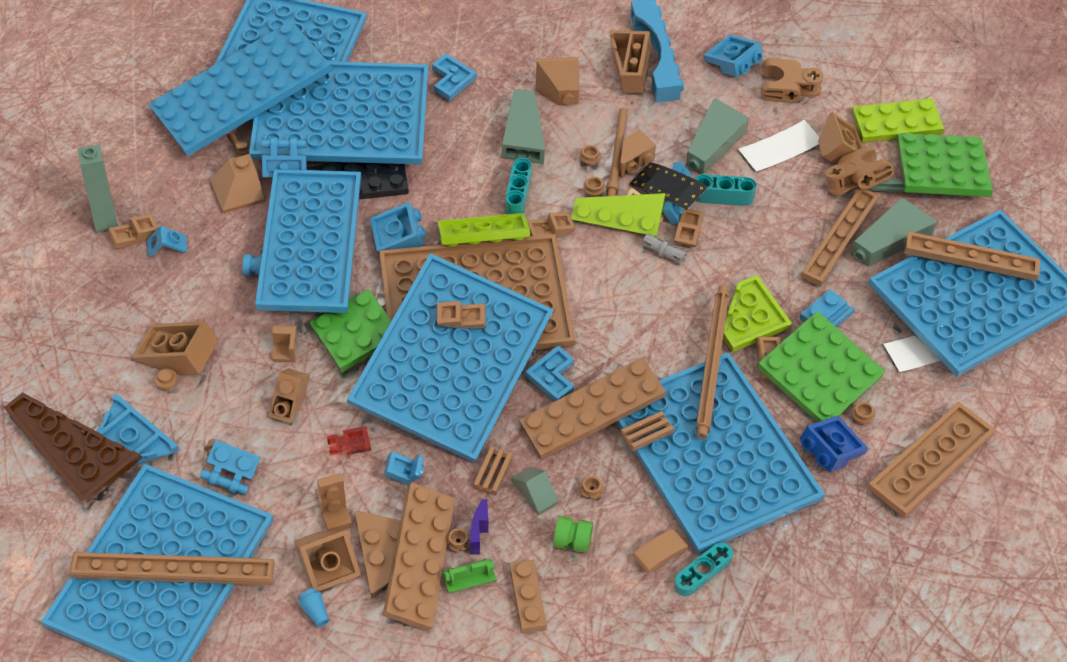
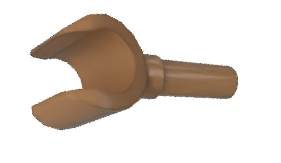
[229,133,248,155]

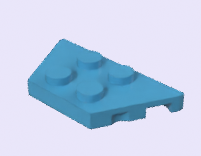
[97,394,179,466]

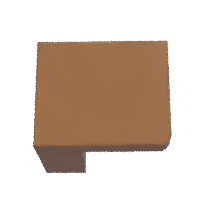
[272,326,298,362]

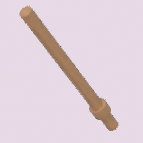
[606,108,628,196]

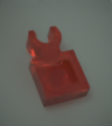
[327,426,371,455]

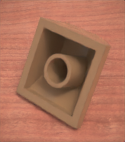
[535,57,579,105]
[818,111,863,165]
[210,154,265,213]
[294,529,361,592]

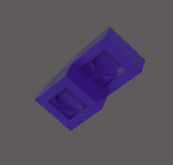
[470,499,489,555]

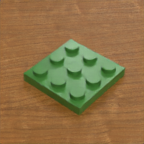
[310,289,391,373]

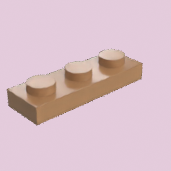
[509,559,547,633]

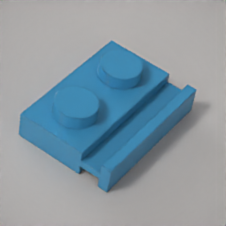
[800,289,855,328]

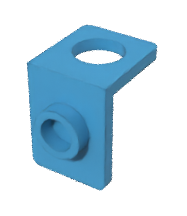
[147,226,187,257]

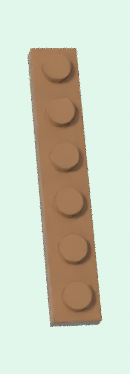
[801,187,879,287]
[904,231,1040,281]

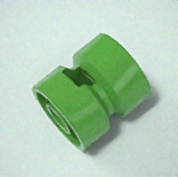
[553,516,593,554]

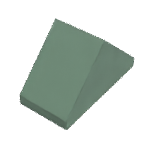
[511,467,558,515]

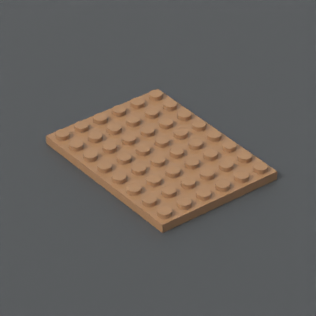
[379,234,575,350]

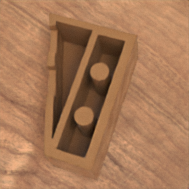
[609,31,652,93]

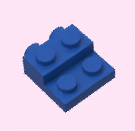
[799,416,869,472]

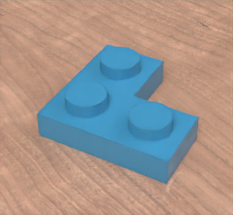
[432,53,477,101]
[525,346,574,402]

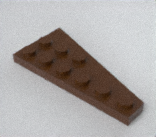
[4,392,142,505]

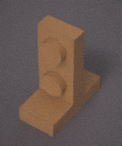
[315,473,352,531]

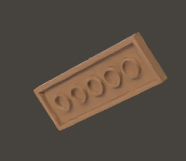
[519,357,666,460]
[867,402,996,519]
[382,482,455,631]

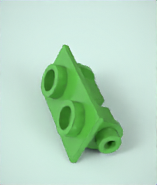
[442,558,497,593]

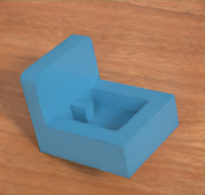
[383,452,424,485]

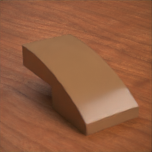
[674,209,704,247]
[527,212,576,238]
[108,214,158,249]
[437,301,486,329]
[632,529,688,573]

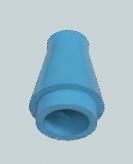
[298,588,330,628]

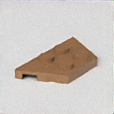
[355,511,401,598]

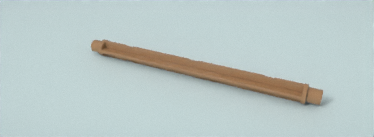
[696,284,729,439]

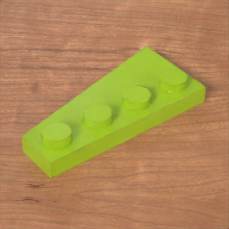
[571,193,666,237]

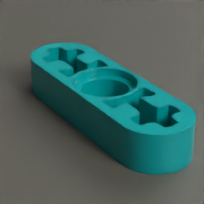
[674,542,733,596]

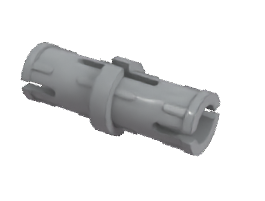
[642,233,687,265]

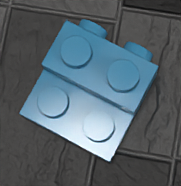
[704,34,763,77]
[370,202,426,255]

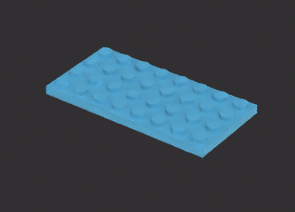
[149,21,333,157]
[255,169,361,313]

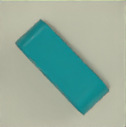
[505,158,532,214]
[695,174,757,206]

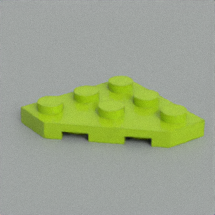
[723,275,792,353]

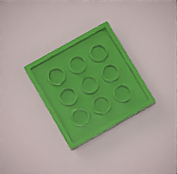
[897,133,993,197]
[757,311,886,423]

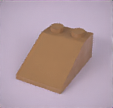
[132,321,219,375]

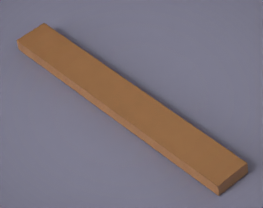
[69,552,275,585]

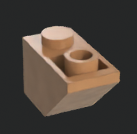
[619,130,656,178]
[269,368,310,423]

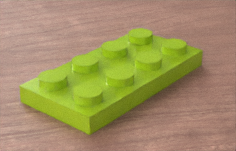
[851,98,944,143]
[437,213,530,247]

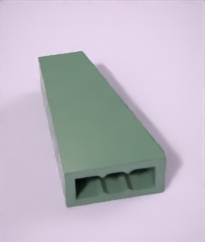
[502,89,545,164]
[686,98,749,174]
[77,144,118,233]
[851,198,937,267]

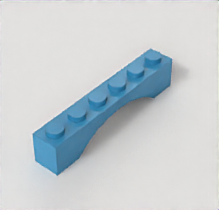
[630,0,684,102]

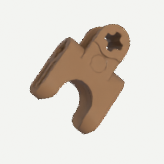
[761,58,824,103]
[825,146,894,195]

